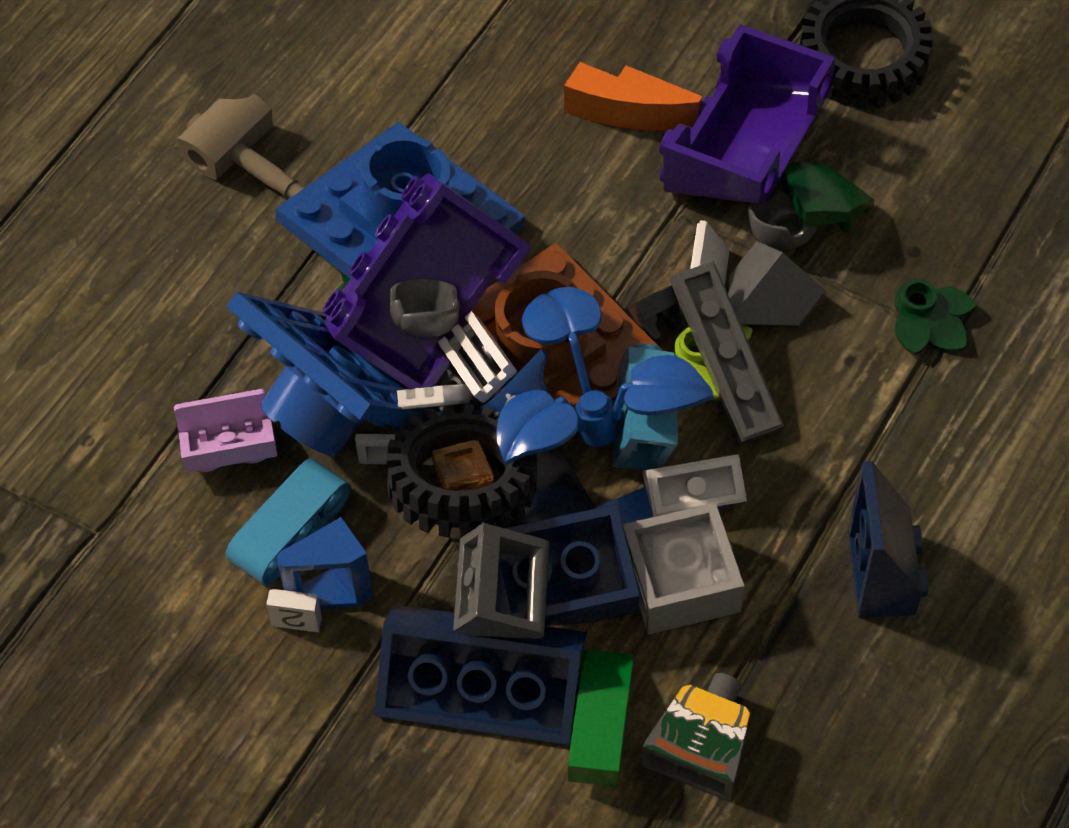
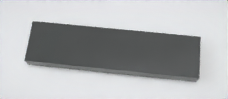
[670,261,784,445]

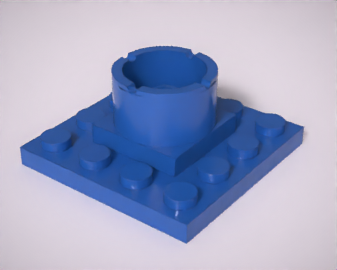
[275,122,525,279]
[226,292,443,456]

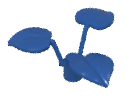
[497,287,713,465]

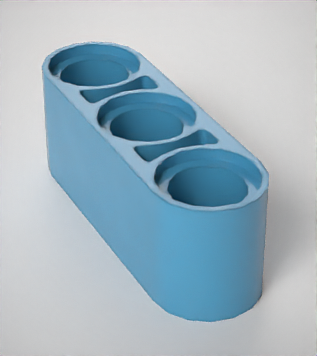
[226,458,351,586]

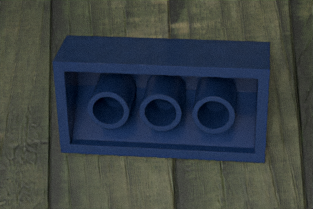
[374,604,587,745]

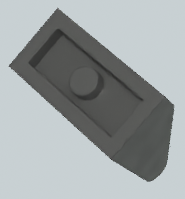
[453,523,549,639]

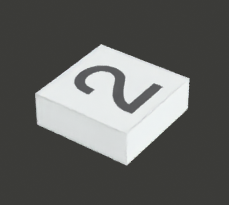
[266,589,322,632]

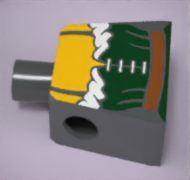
[642,673,750,802]

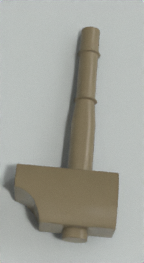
[178,94,304,198]

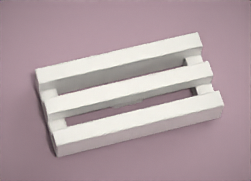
[438,311,518,403]
[397,384,473,409]

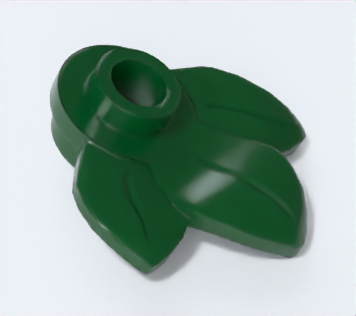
[894,279,976,355]

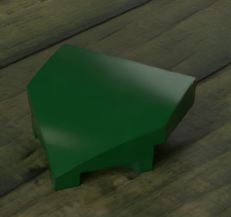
[779,162,874,233]

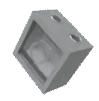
[622,502,744,635]

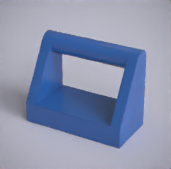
[277,517,374,610]

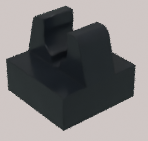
[622,285,682,340]

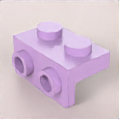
[174,389,277,473]

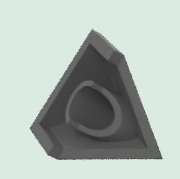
[728,241,827,328]

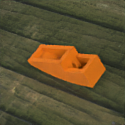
[564,62,703,131]

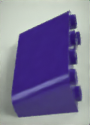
[659,24,835,205]
[323,174,532,389]

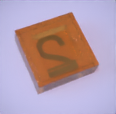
[432,439,493,491]

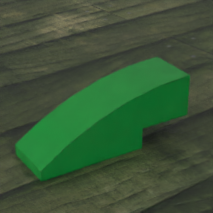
[568,649,634,787]

